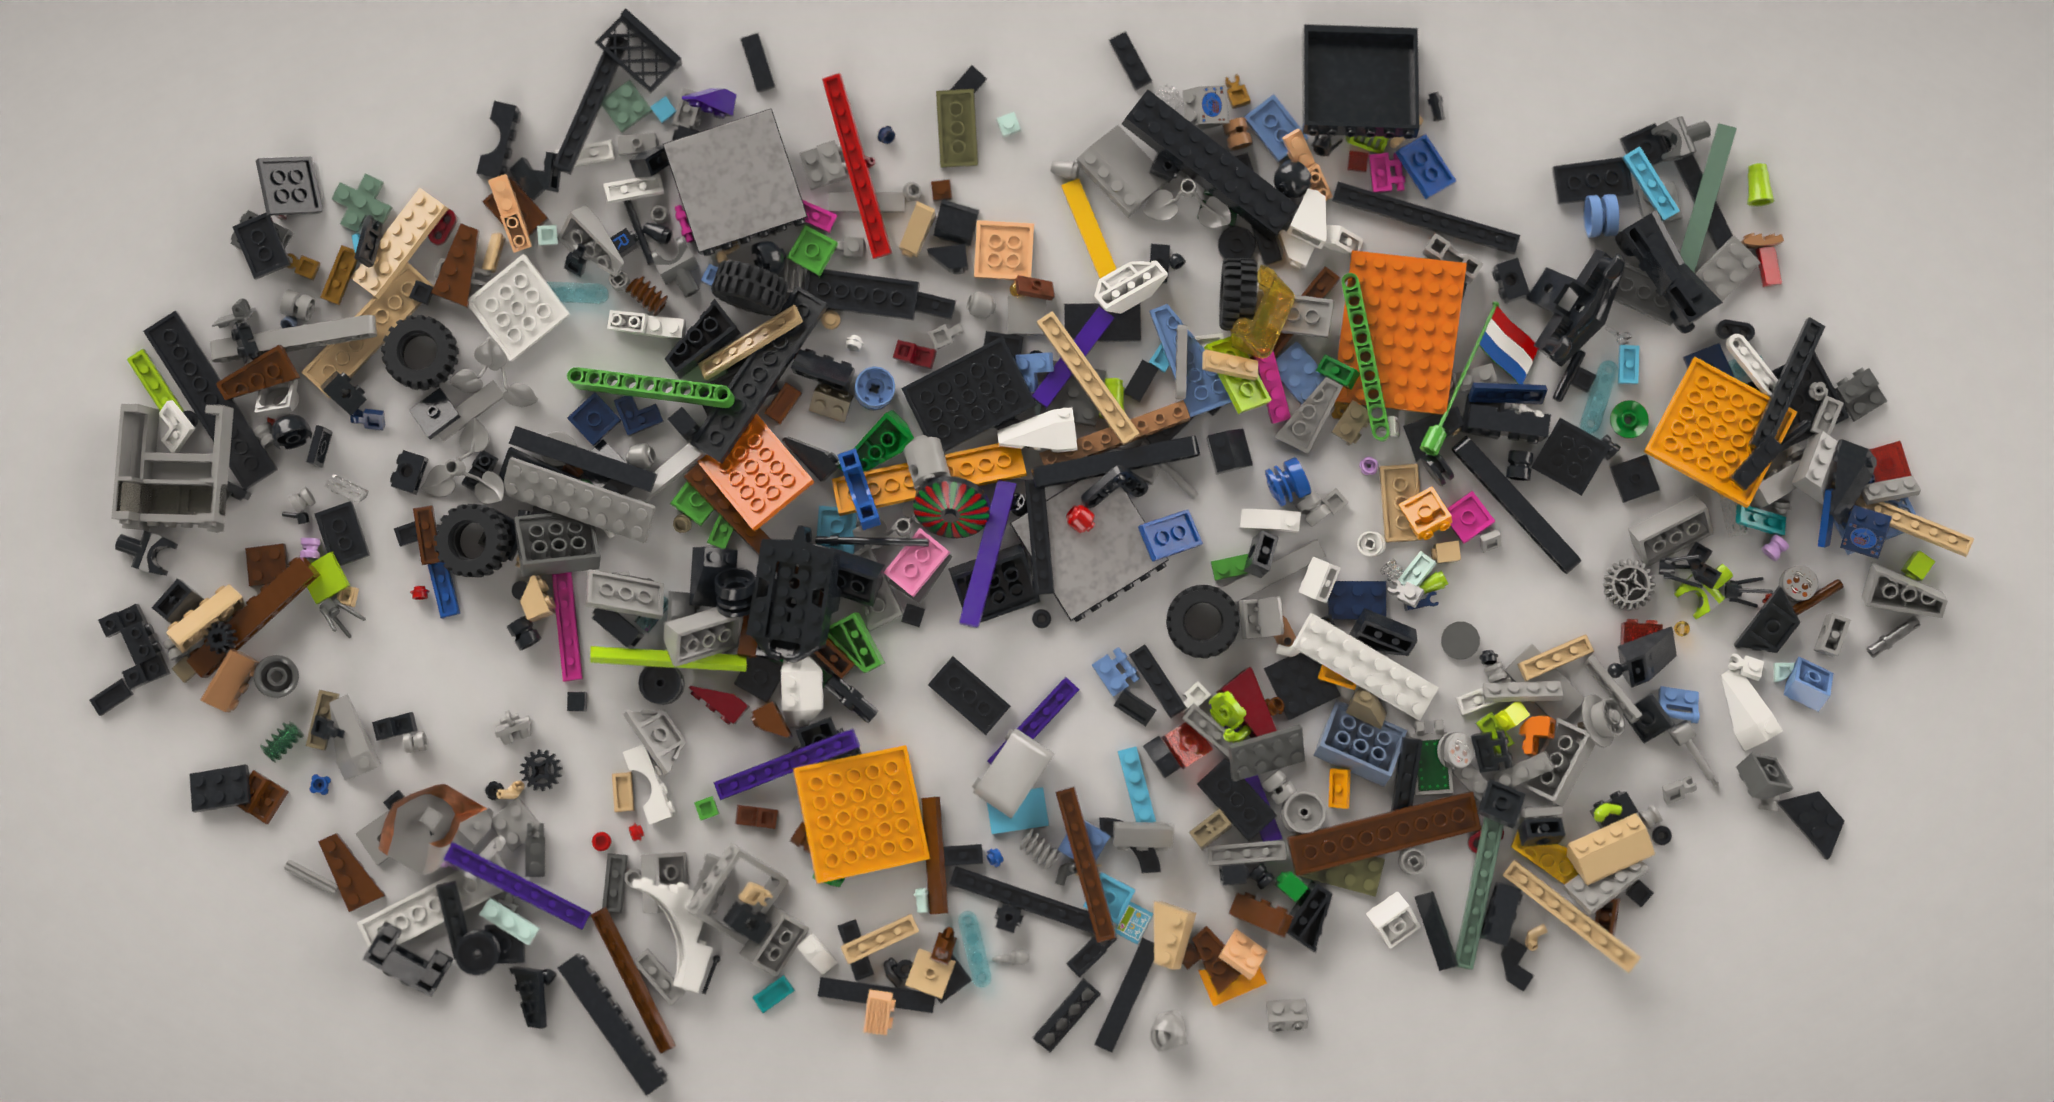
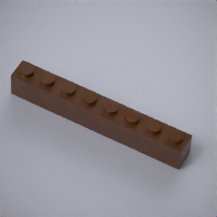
[186,557,320,678]

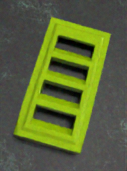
[1345,136,1389,154]

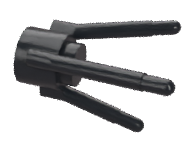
[1311,135,1343,157]
[1659,555,1703,588]
[1724,577,1773,608]

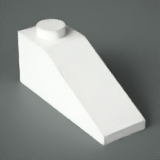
[1240,509,1301,533]

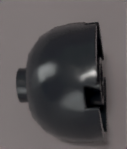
[1273,159,1312,199]
[751,241,786,275]
[272,414,312,450]

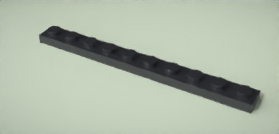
[1332,182,1520,254]

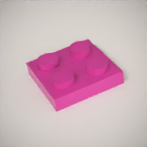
[1447,491,1495,544]

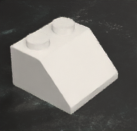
[1366,891,1421,949]

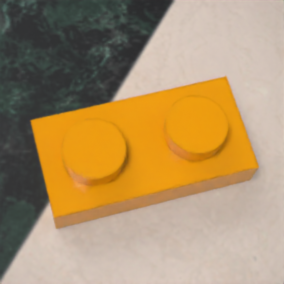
[1328,768,1351,809]

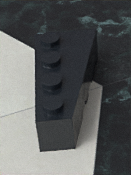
[664,298,741,379]

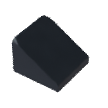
[567,692,587,712]

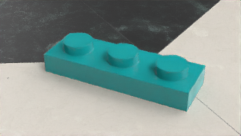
[1735,504,1786,536]

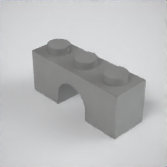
[1422,233,1483,284]

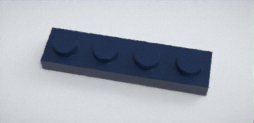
[1468,383,1548,404]

